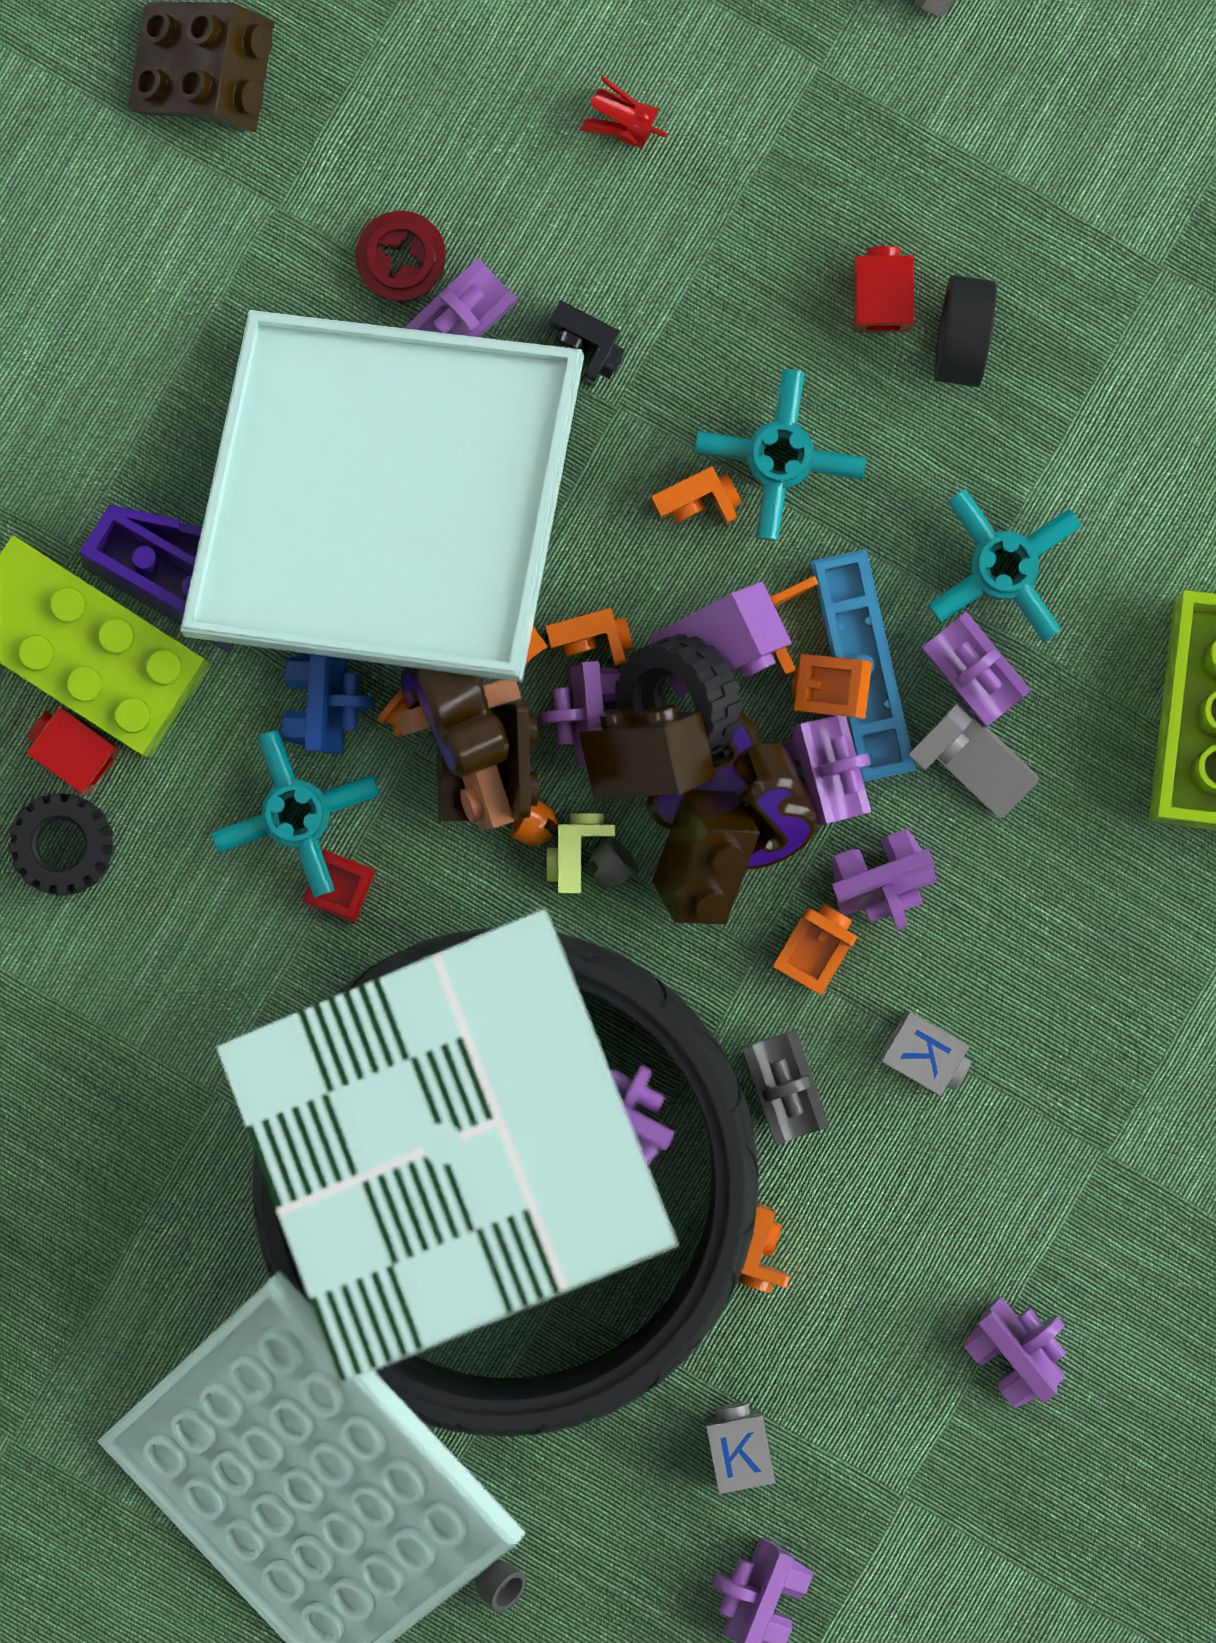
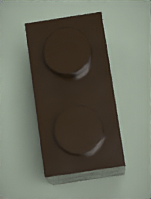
[579,704,716,798]
[652,789,760,924]

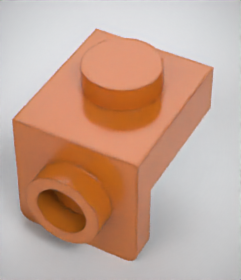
[772,904,858,996]

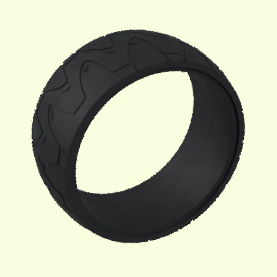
[252,927,759,1437]

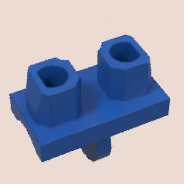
[282,654,376,754]

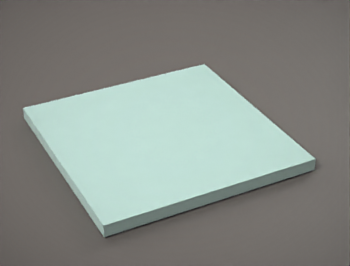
[180,310,584,682]

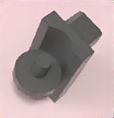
[742,1029,830,1145]

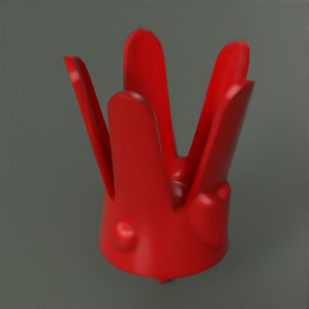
[579,75,667,150]

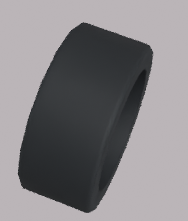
[934,275,997,387]

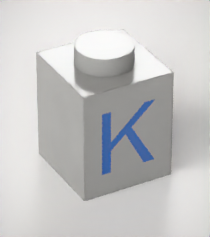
[878,1011,972,1096]
[705,1402,776,1494]

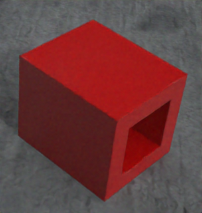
[853,246,914,332]
[26,707,122,795]

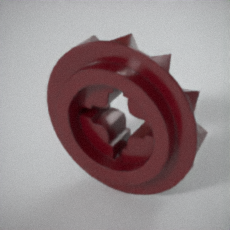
[355,211,446,303]

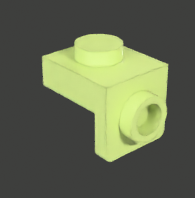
[547,813,615,893]

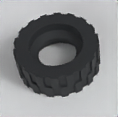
[615,634,742,755]

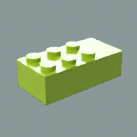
[0,535,212,758]
[1149,590,1216,831]

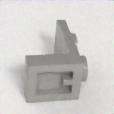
[909,701,1039,818]

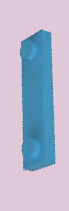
[810,549,916,782]

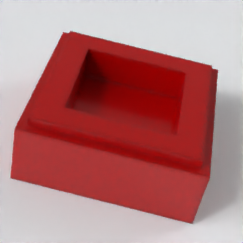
[302,849,377,923]

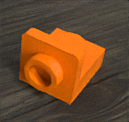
[650,466,742,526]
[545,608,634,668]
[792,654,872,719]
[738,1203,790,1293]

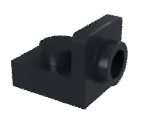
[549,300,625,387]

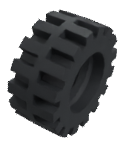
[8,793,115,895]

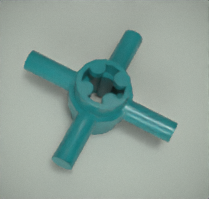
[694,369,867,541]
[928,489,1082,642]
[211,730,380,898]

